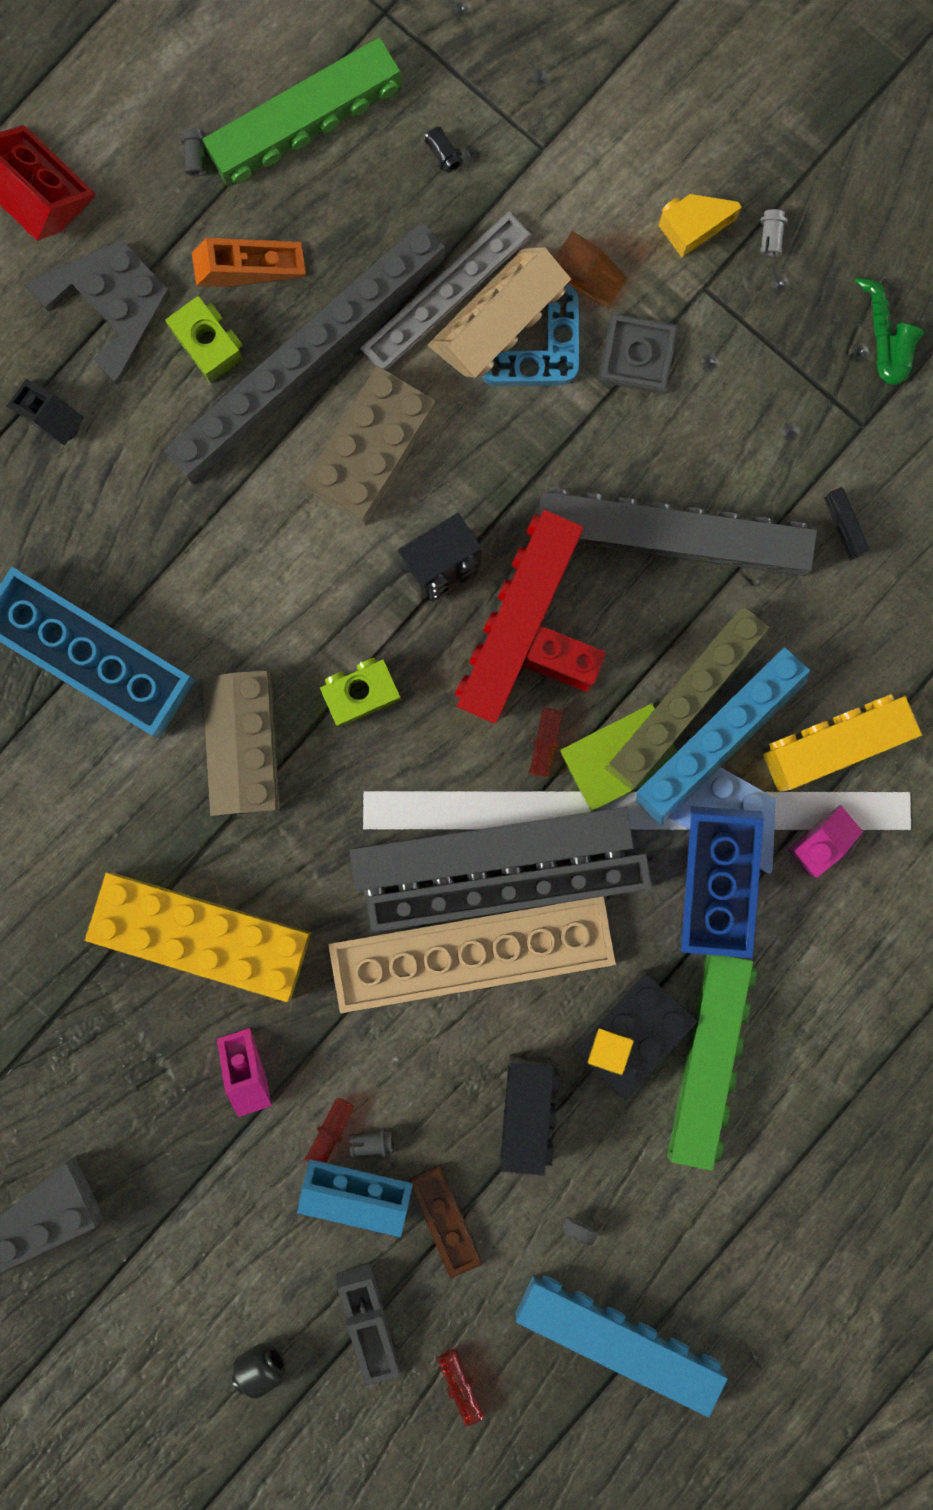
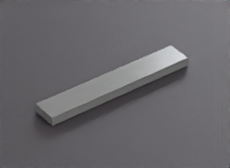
[360,211,533,372]

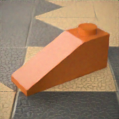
[192,238,306,287]

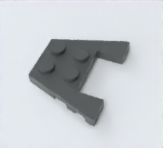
[25,240,170,384]

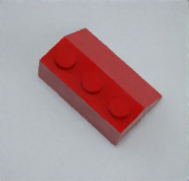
[0,125,96,241]

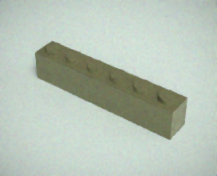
[605,606,770,791]

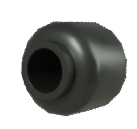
[232,1343,286,1399]

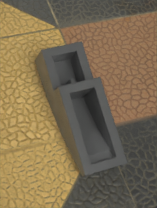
[337,1264,400,1386]

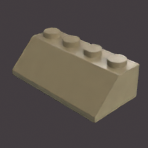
[202,670,280,816]

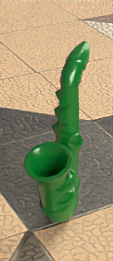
[855,278,925,385]

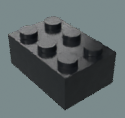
[397,512,482,602]
[571,971,698,1100]
[500,1055,560,1176]

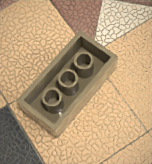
[304,365,436,526]

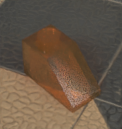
[554,231,628,308]

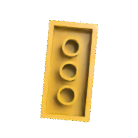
[762,694,922,792]

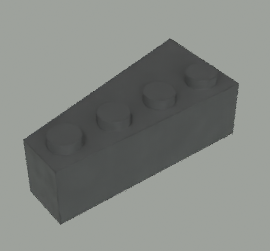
[0,1156,104,1273]

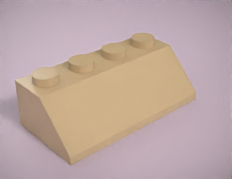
[428,247,571,378]

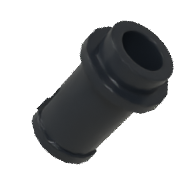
[423,126,463,173]

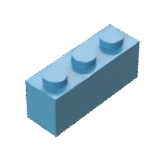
[297,1160,413,1237]

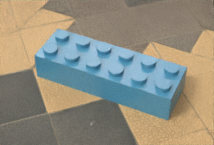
[0,567,196,739]

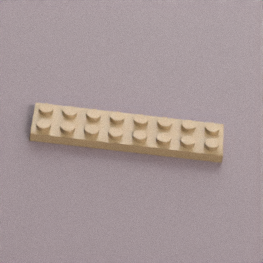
[328,896,616,1013]

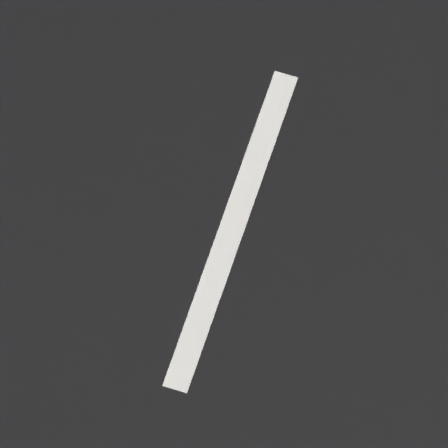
[363,791,911,830]

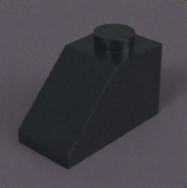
[6,379,84,446]

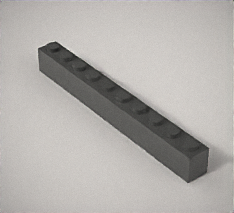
[163,222,445,485]

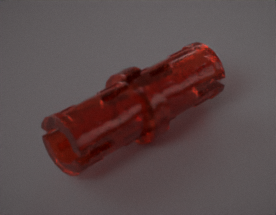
[436,1349,485,1426]

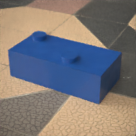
[681,806,764,958]

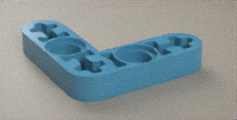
[481,284,579,386]

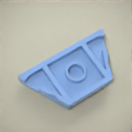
[669,768,776,874]

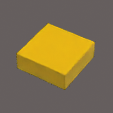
[588,1028,633,1075]

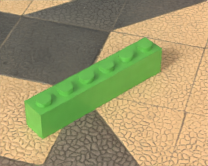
[202,37,402,186]
[667,955,757,1171]

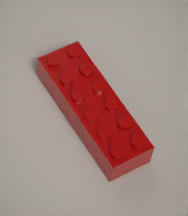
[454,510,584,724]

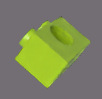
[165,296,243,384]
[320,657,401,728]

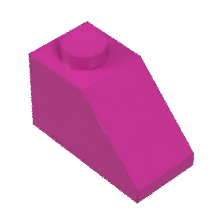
[787,805,863,878]
[217,1028,272,1117]

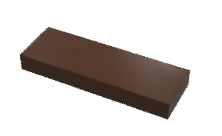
[408,1165,483,1279]

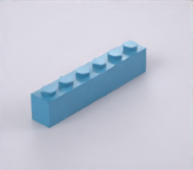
[636,647,810,826]
[515,1275,728,1418]

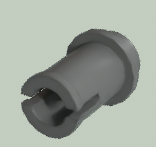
[181,129,207,176]
[349,1129,394,1158]

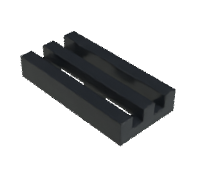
[824,487,869,561]

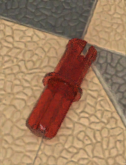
[528,708,562,778]
[304,1098,354,1163]

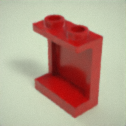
[524,626,606,693]

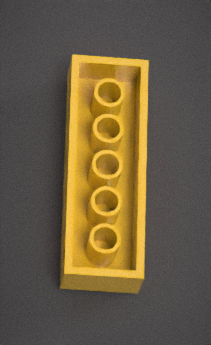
[85,873,312,1002]

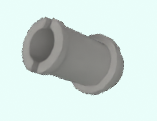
[760,209,788,256]

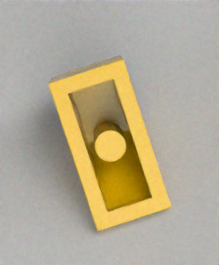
[658,194,742,258]

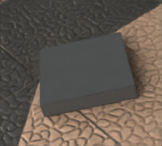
[598,313,678,394]

